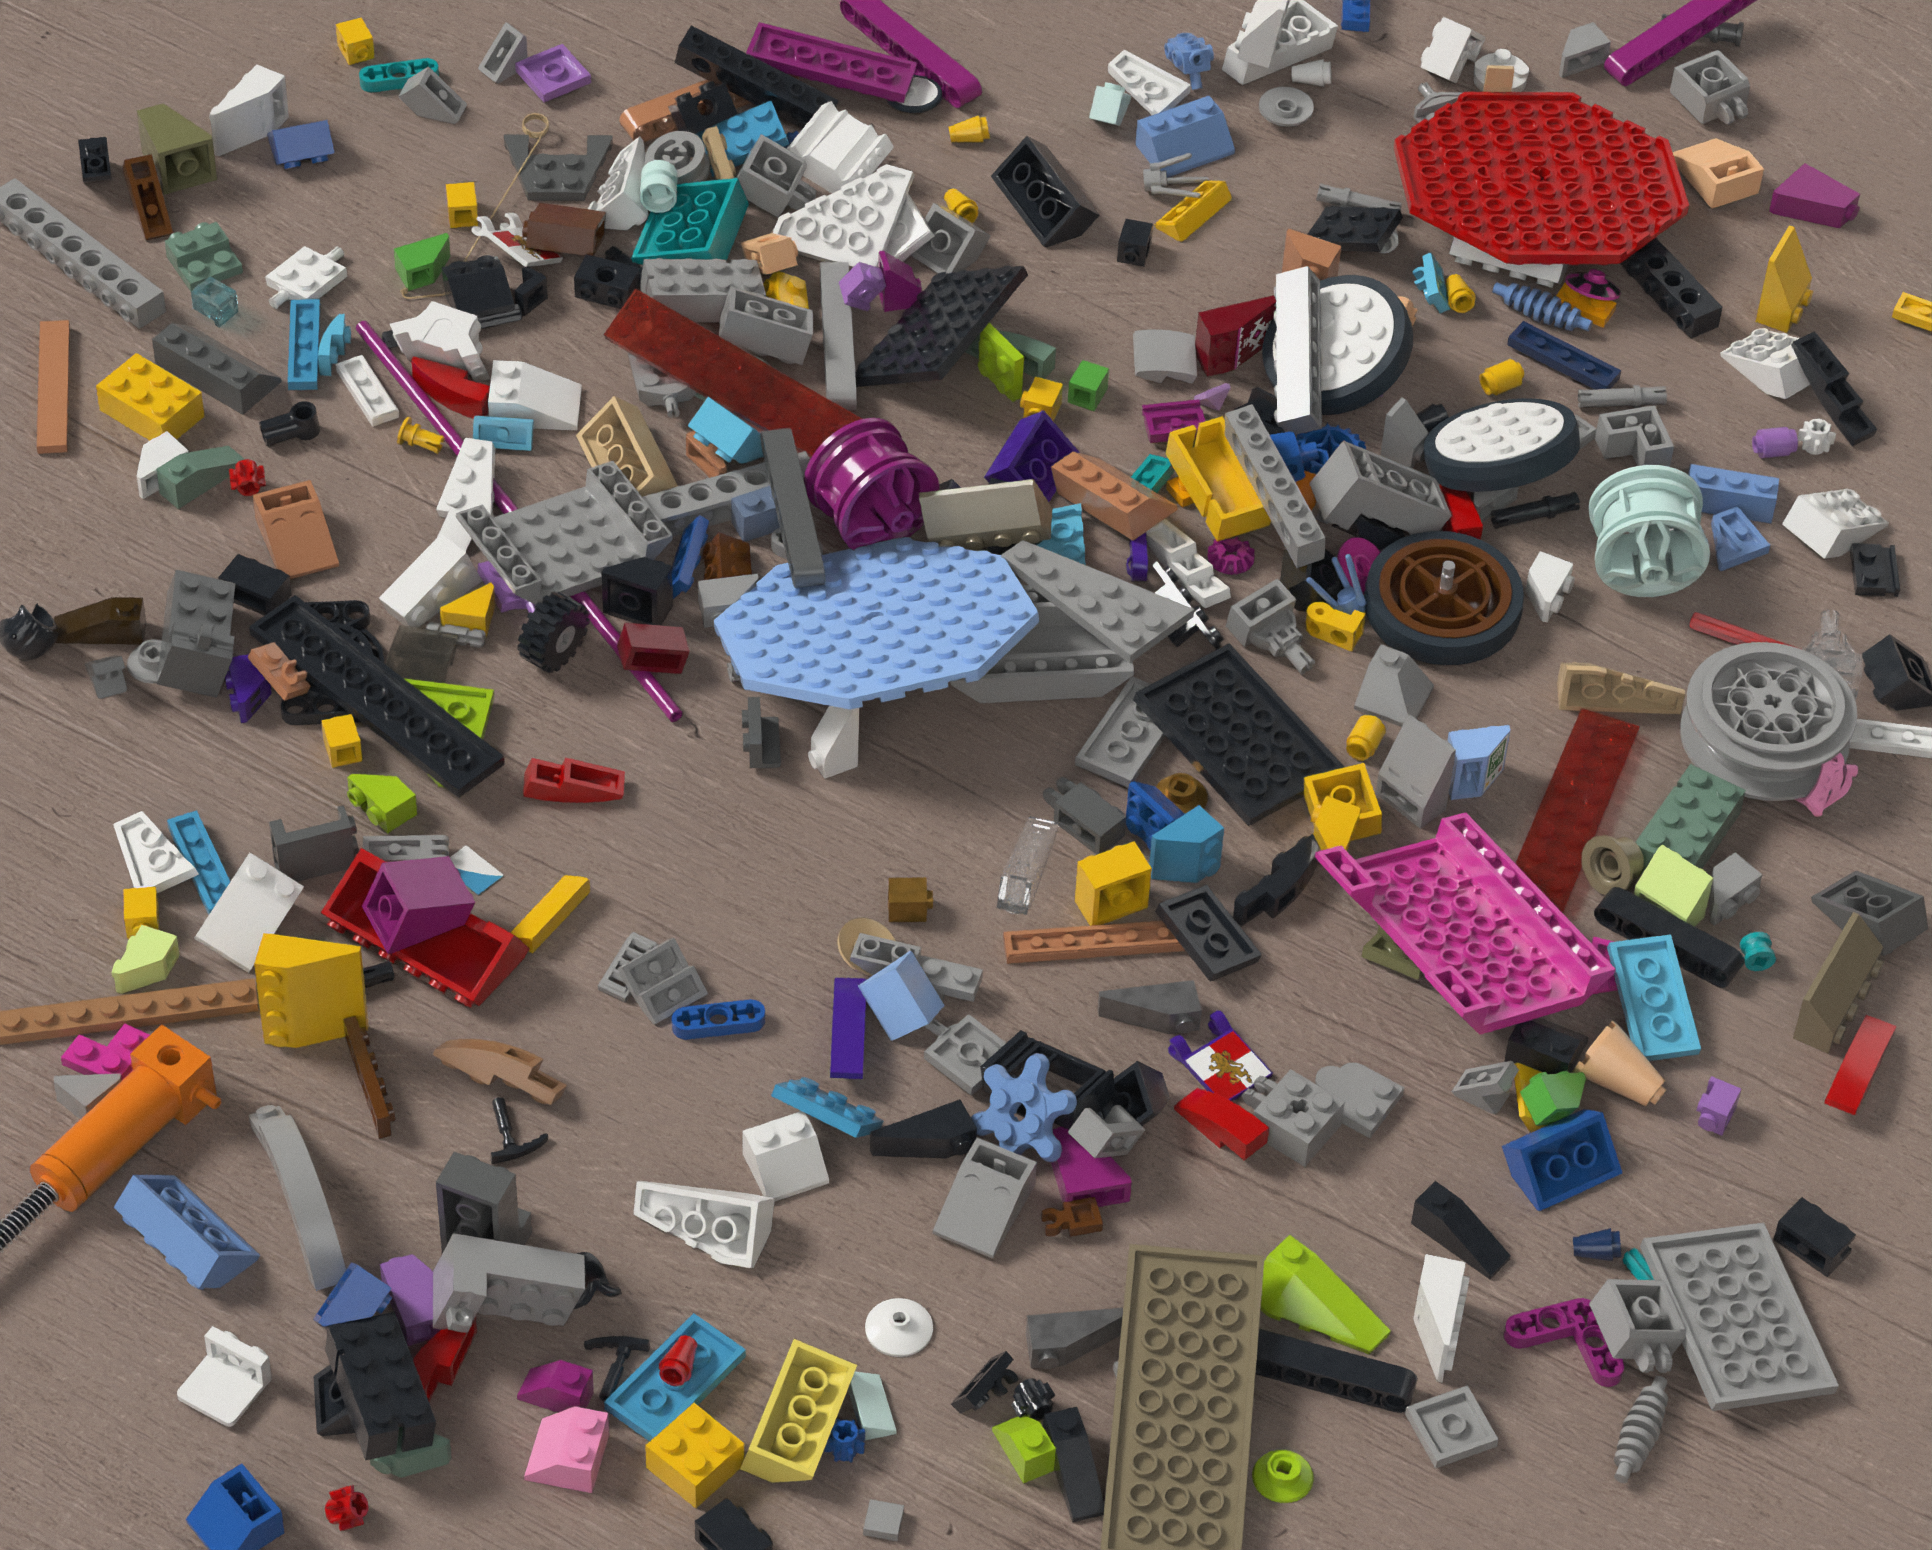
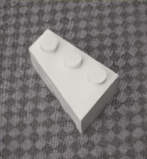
[379,534,482,631]

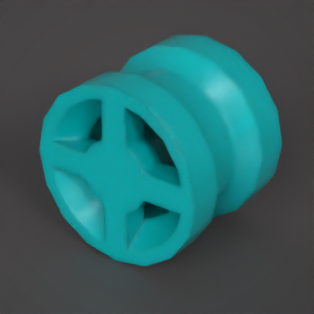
[1739,932,1776,971]

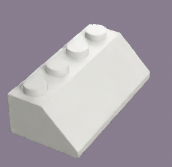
[1449,237,1569,288]

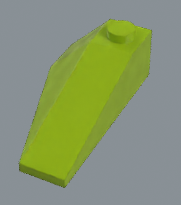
[1260,1235,1391,1355]

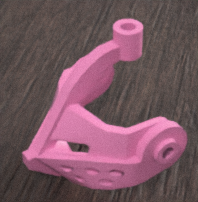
[1795,753,1858,817]

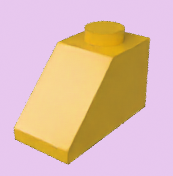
[1310,796,1361,851]

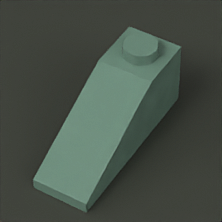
[156,445,244,509]

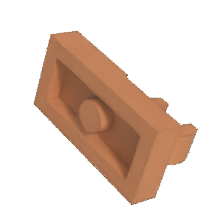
[247,642,310,701]

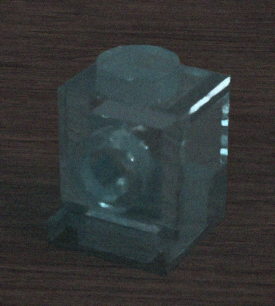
[191,276,239,328]

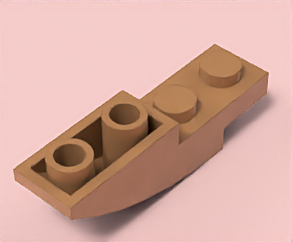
[433,1039,567,1105]

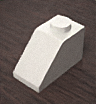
[137,432,189,499]

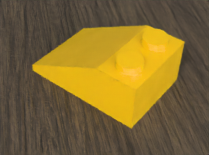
[1755,225,1813,333]

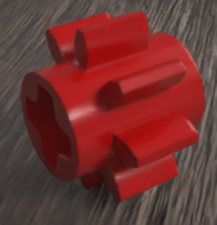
[229,459,266,496]
[325,1485,369,1531]

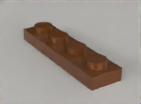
[343,1016,395,1139]

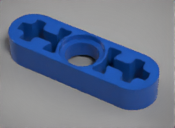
[672,999,765,1040]

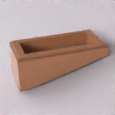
[686,430,727,478]

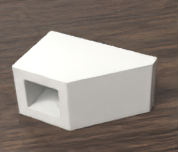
[1525,551,1575,623]

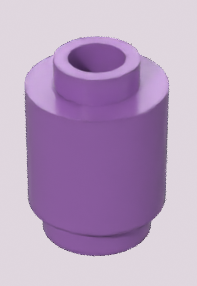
[1752,427,1798,459]

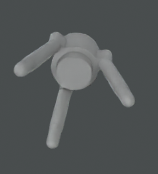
[1143,153,1209,198]

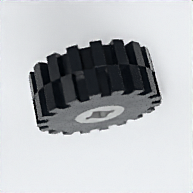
[517,591,590,673]

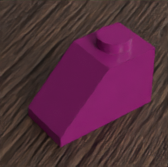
[878,251,922,312]
[517,1360,594,1413]

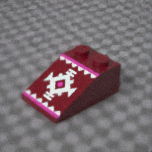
[1195,295,1277,377]

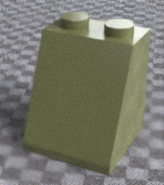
[137,103,217,195]

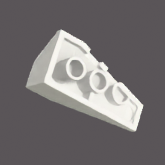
[588,136,649,230]
[634,1181,774,1268]

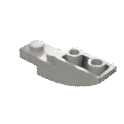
[850,933,983,1002]

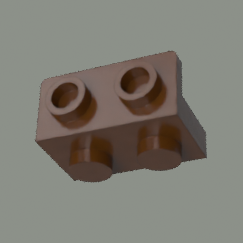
[702,532,752,580]

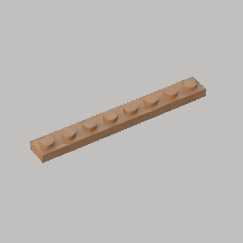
[0,978,259,1045]

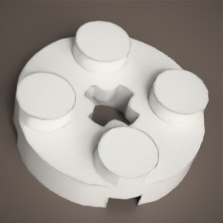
[1474,49,1529,92]

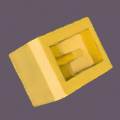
[440,582,495,637]

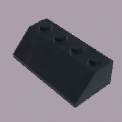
[991,136,1100,248]

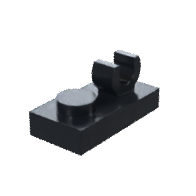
[951,1351,1019,1413]

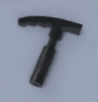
[490,1097,548,1164]
[584,1336,650,1401]

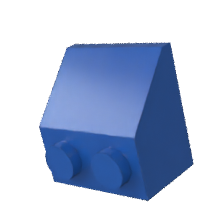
[267,120,334,169]

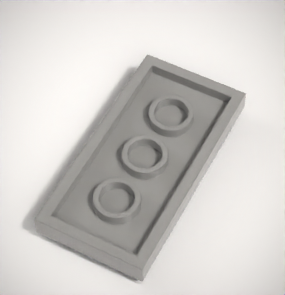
[1075,676,1166,788]

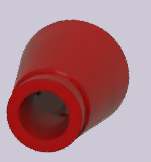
[659,1335,698,1386]

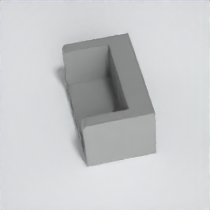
[1068,1105,1145,1158]

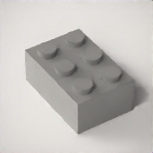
[719,286,813,365]

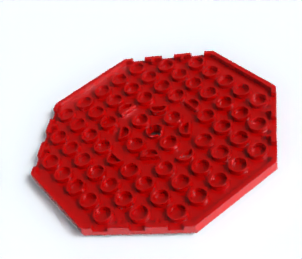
[1394,92,1689,265]

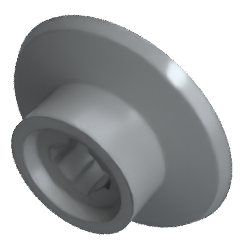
[127,639,161,683]

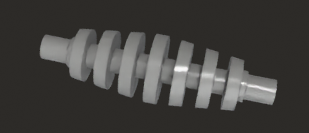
[1614,1376,1668,1483]

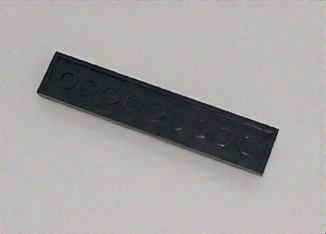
[249,595,505,798]

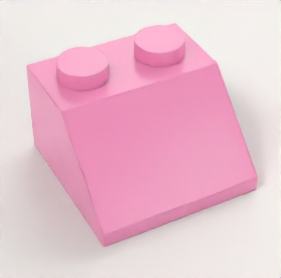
[524,1406,609,1493]

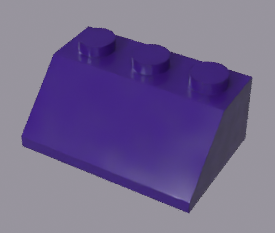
[984,410,1080,502]

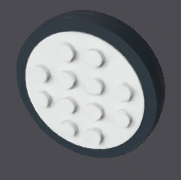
[1262,275,1413,415]
[1424,398,1580,492]

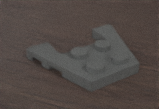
[504,134,613,201]

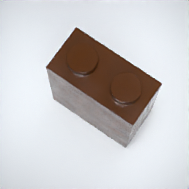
[522,203,606,256]

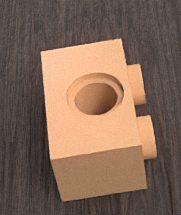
[741,233,798,275]

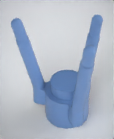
[1306,554,1367,615]

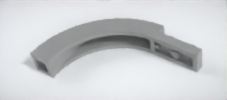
[248,1105,346,1291]

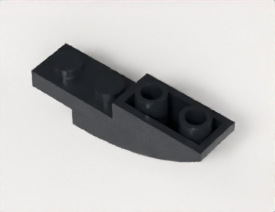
[1233,834,1321,927]

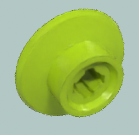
[1252,1450,1314,1503]

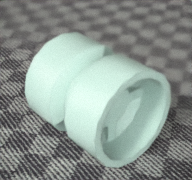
[640,160,678,213]

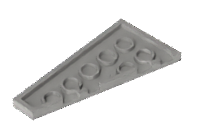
[1001,540,1194,664]

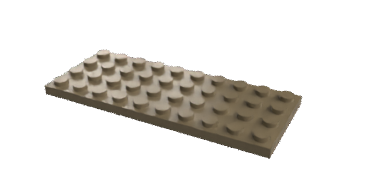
[1100,1244,1265,1550]

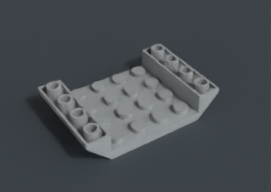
[456,461,673,605]

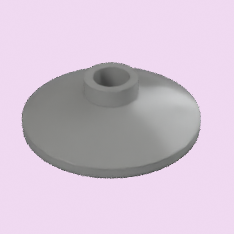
[1259,87,1314,126]

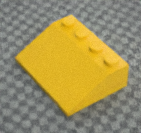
[254,933,369,1048]

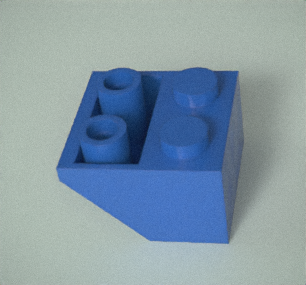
[1126,781,1185,851]
[186,1463,285,1550]

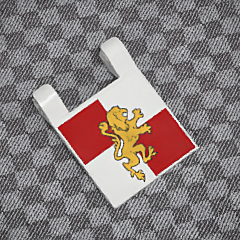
[472,213,563,267]

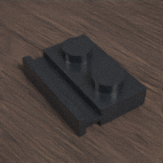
[1850,543,1900,597]

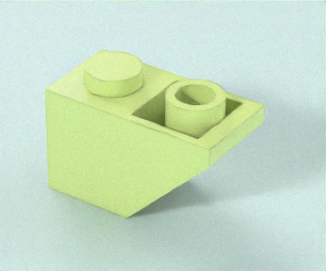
[112,925,180,994]

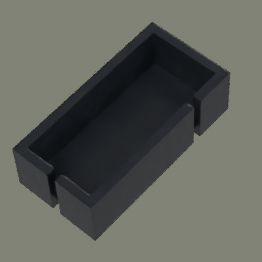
[325,1312,436,1461]

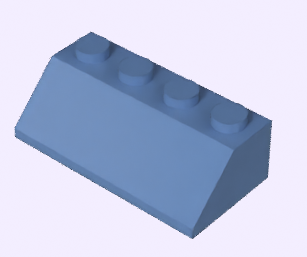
[114,1175,260,1290]

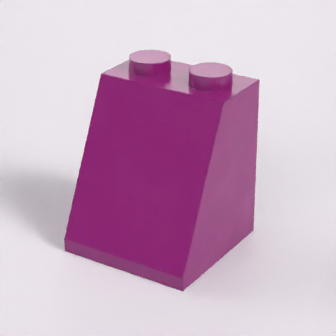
[362,856,475,954]

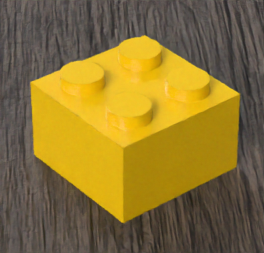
[1304,763,1382,841]
[1075,841,1152,926]
[645,1403,744,1508]

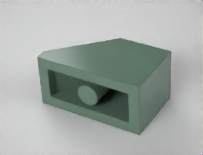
[370,1427,452,1478]

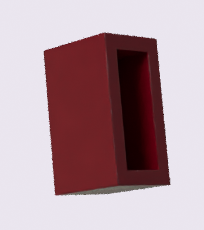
[617,623,690,674]

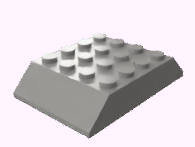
[950,585,1134,703]

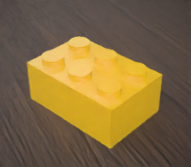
[96,353,205,441]

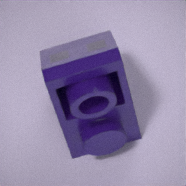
[224,654,272,723]

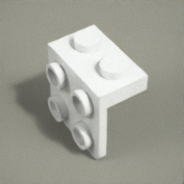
[177,1326,272,1427]

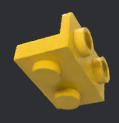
[763,271,809,309]

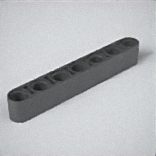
[760,428,825,588]

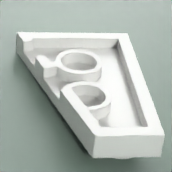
[113,811,199,893]

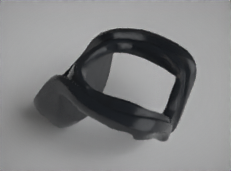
[574,1252,622,1309]

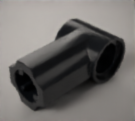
[259,401,320,446]

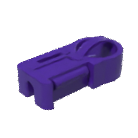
[1126,532,1148,581]

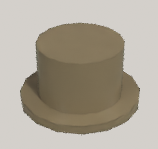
[1581,835,1644,895]

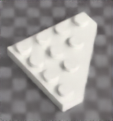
[773,164,914,270]

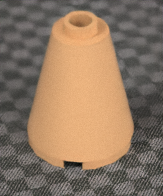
[1573,1020,1666,1106]

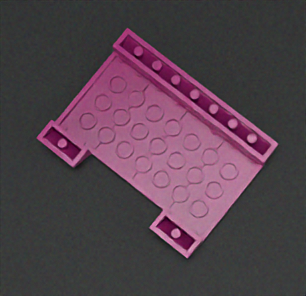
[1315,812,1616,1035]

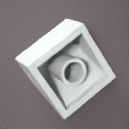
[743,1111,829,1202]

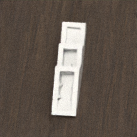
[1146,519,1231,608]

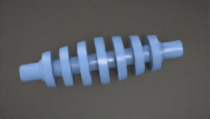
[1492,282,1593,331]

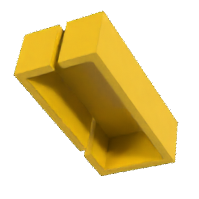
[1166,416,1271,542]

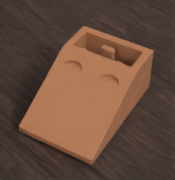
[253,480,339,579]

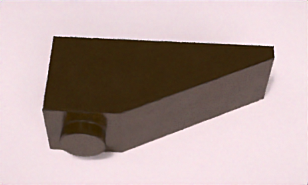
[54,597,146,645]

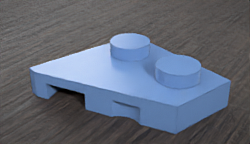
[1711,506,1770,571]

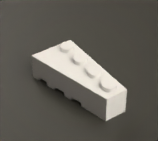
[1222,0,1338,85]

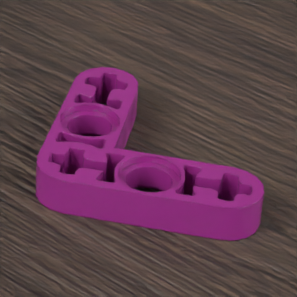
[1503,1298,1624,1387]

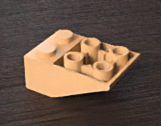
[1673,138,1764,209]

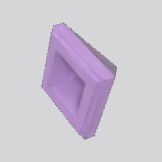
[1193,383,1231,411]

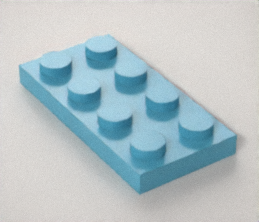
[1607,934,1701,1061]

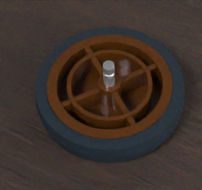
[1364,531,1524,665]

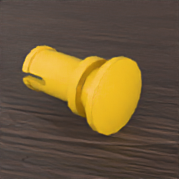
[397,417,445,454]

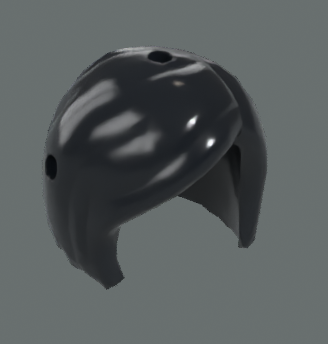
[0,603,59,660]

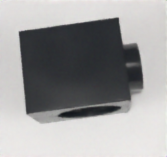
[1117,219,1153,267]

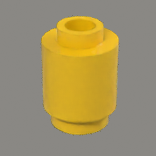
[1479,359,1524,396]
[1346,715,1386,761]

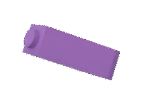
[380,1254,442,1346]

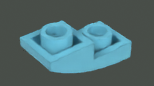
[318,314,351,376]

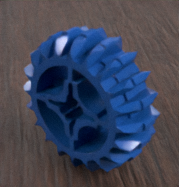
[1296,422,1366,474]

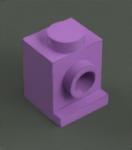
[839,262,886,311]
[1696,1076,1741,1136]

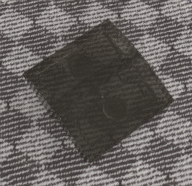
[385,625,460,683]

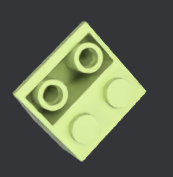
[1634,845,1713,927]

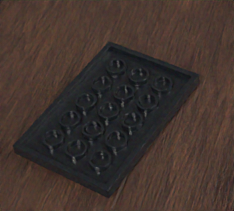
[855,266,1028,387]
[1133,643,1345,826]

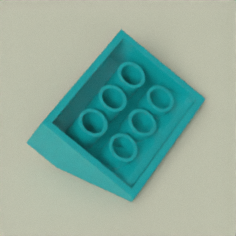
[631,178,749,265]

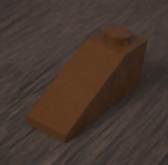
[123,154,173,241]

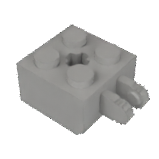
[1670,50,1750,125]
[736,134,816,218]
[1242,1069,1345,1167]
[1589,1279,1686,1373]

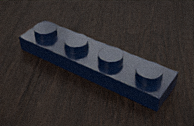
[1507,321,1621,390]

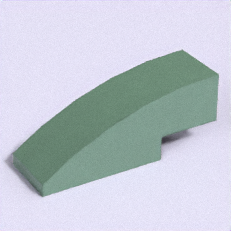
[965,330,1056,379]

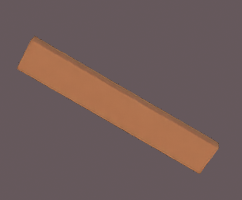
[37,320,70,454]
[1003,921,1185,964]

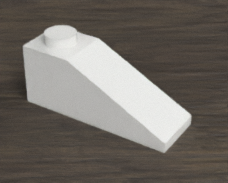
[808,706,859,779]

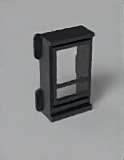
[980,1030,1118,1130]

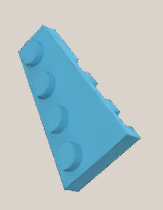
[1037,503,1086,565]

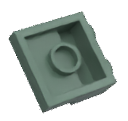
[165,222,243,292]

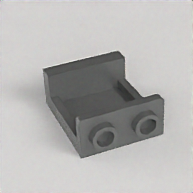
[269,805,359,882]

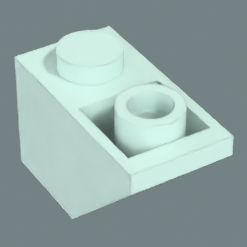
[1089,82,1131,126]

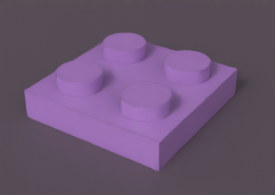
[515,44,591,103]

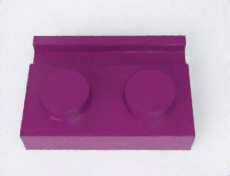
[1142,399,1205,443]

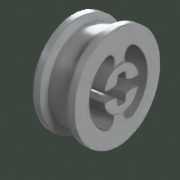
[645,131,711,184]

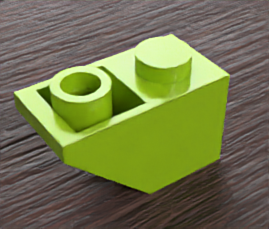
[347,774,417,834]

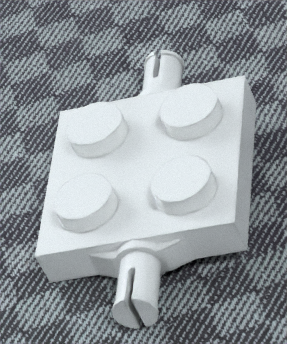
[265,246,347,309]

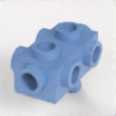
[1164,33,1214,90]

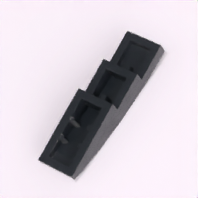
[1791,331,1877,446]

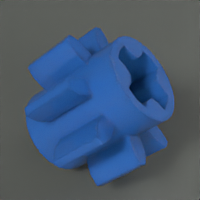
[824,1419,865,1463]

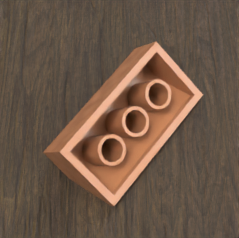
[1051,452,1178,541]

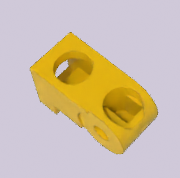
[1305,602,1366,652]

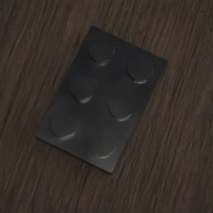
[1307,206,1403,252]
[1155,885,1262,982]

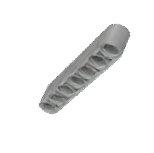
[820,262,857,411]

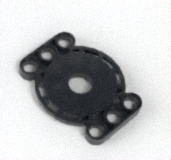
[275,600,385,725]

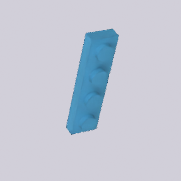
[288,299,320,390]
[167,810,230,915]

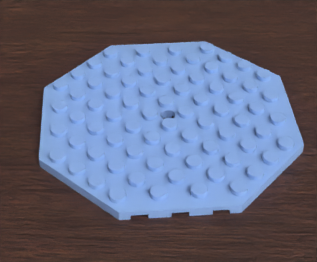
[714,537,1039,710]

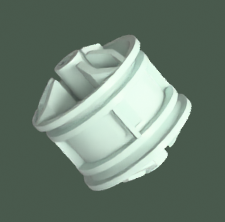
[1589,465,1710,597]

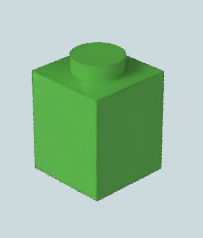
[1068,360,1109,411]

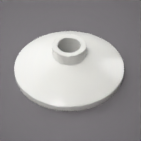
[865,1298,933,1357]

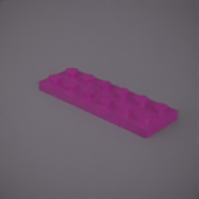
[746,22,917,103]

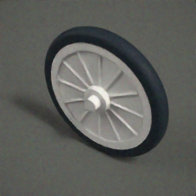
[886,75,943,113]

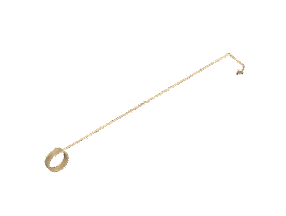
[400,113,549,299]

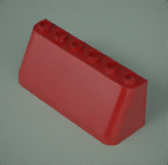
[321,848,530,1008]

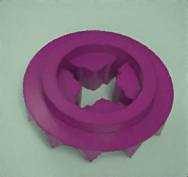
[1207,536,1255,575]

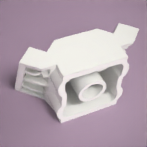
[787,101,894,193]
[390,301,490,382]

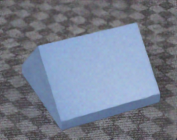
[858,951,945,1041]

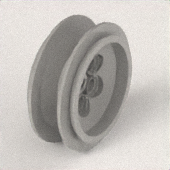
[1680,642,1857,801]

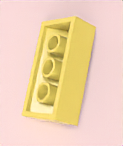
[740,1339,857,1483]

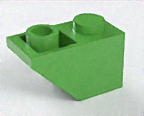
[394,233,450,291]
[1520,1071,1586,1126]

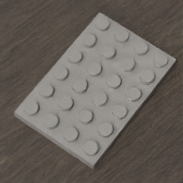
[1640,1223,1839,1411]

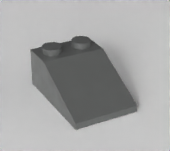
[1811,871,1928,956]

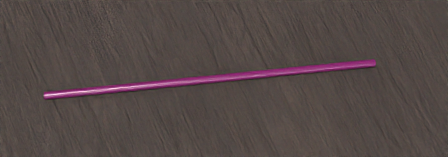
[356,320,683,722]

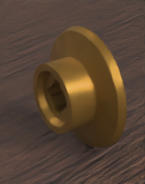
[1155,773,1208,814]

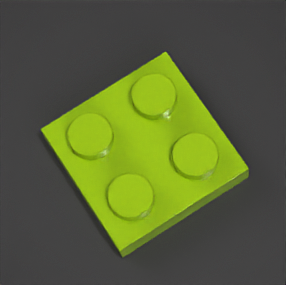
[978,323,1024,402]

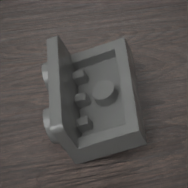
[742,697,781,768]

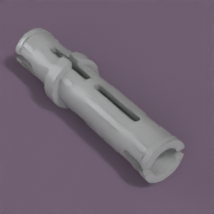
[1316,183,1402,210]
[1578,385,1667,408]

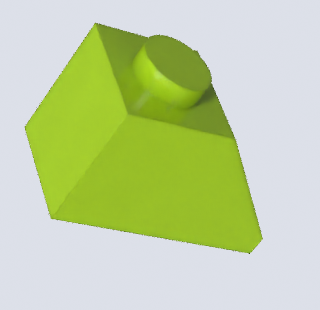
[992,1415,1056,1484]

